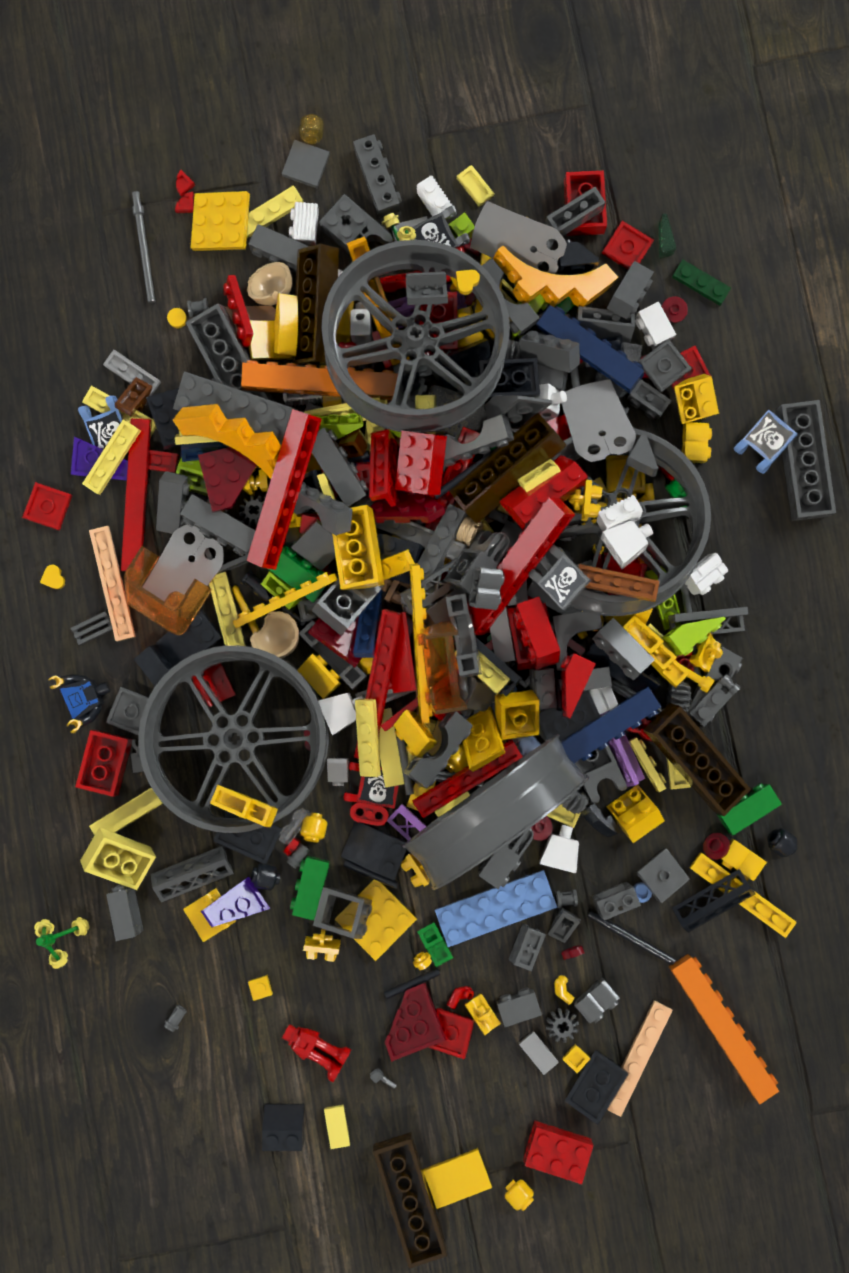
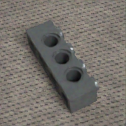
[686,647,742,725]

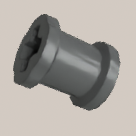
[187,298,209,317]
[556,889,578,908]

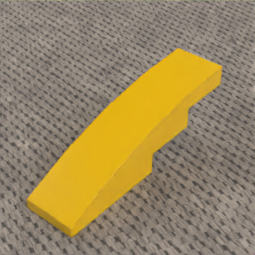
[623,615,690,688]

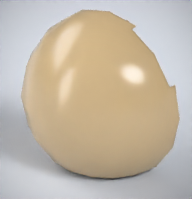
[247,262,293,306]
[250,611,299,659]

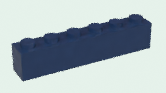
[537,305,644,394]
[561,687,661,765]

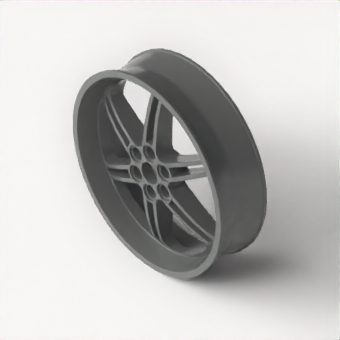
[322,240,510,433]
[522,428,711,616]
[139,645,329,833]
[402,734,589,890]

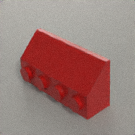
[499,455,588,531]
[379,612,416,693]

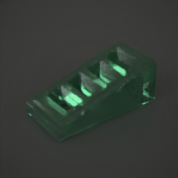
[659,213,677,259]

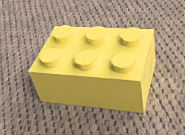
[80,827,156,890]

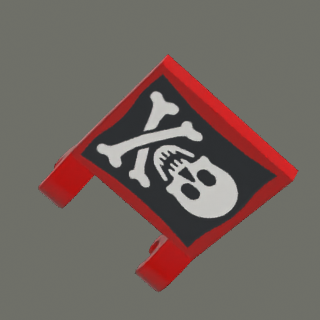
[343,762,399,809]

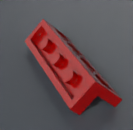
[369,429,398,507]

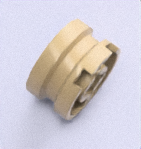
[456,516,483,546]

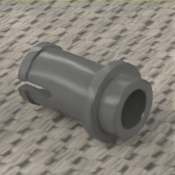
[287,843,310,869]
[164,1005,187,1032]

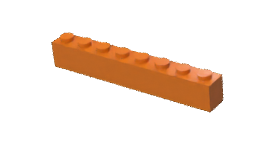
[241,360,398,400]
[669,954,779,1104]

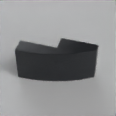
[580,803,621,837]

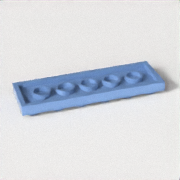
[435,870,557,947]

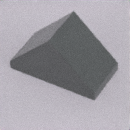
[627,433,658,477]
[548,907,581,943]

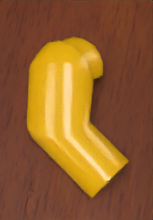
[554,975,575,1005]

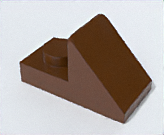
[115,377,152,417]

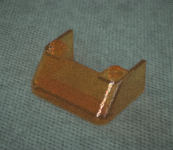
[124,546,212,635]
[417,621,467,714]

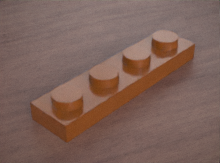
[579,564,660,602]

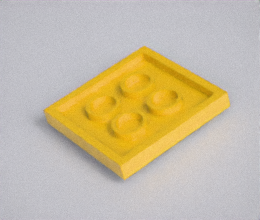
[191,191,250,251]
[335,879,417,961]

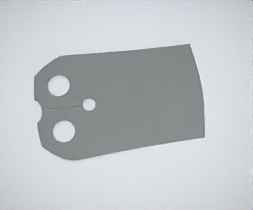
[470,201,567,274]
[561,379,636,462]
[139,525,223,622]

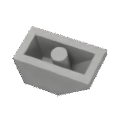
[327,758,349,786]

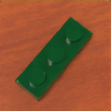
[672,260,731,306]

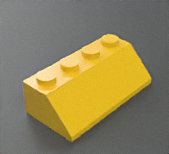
[332,505,385,590]

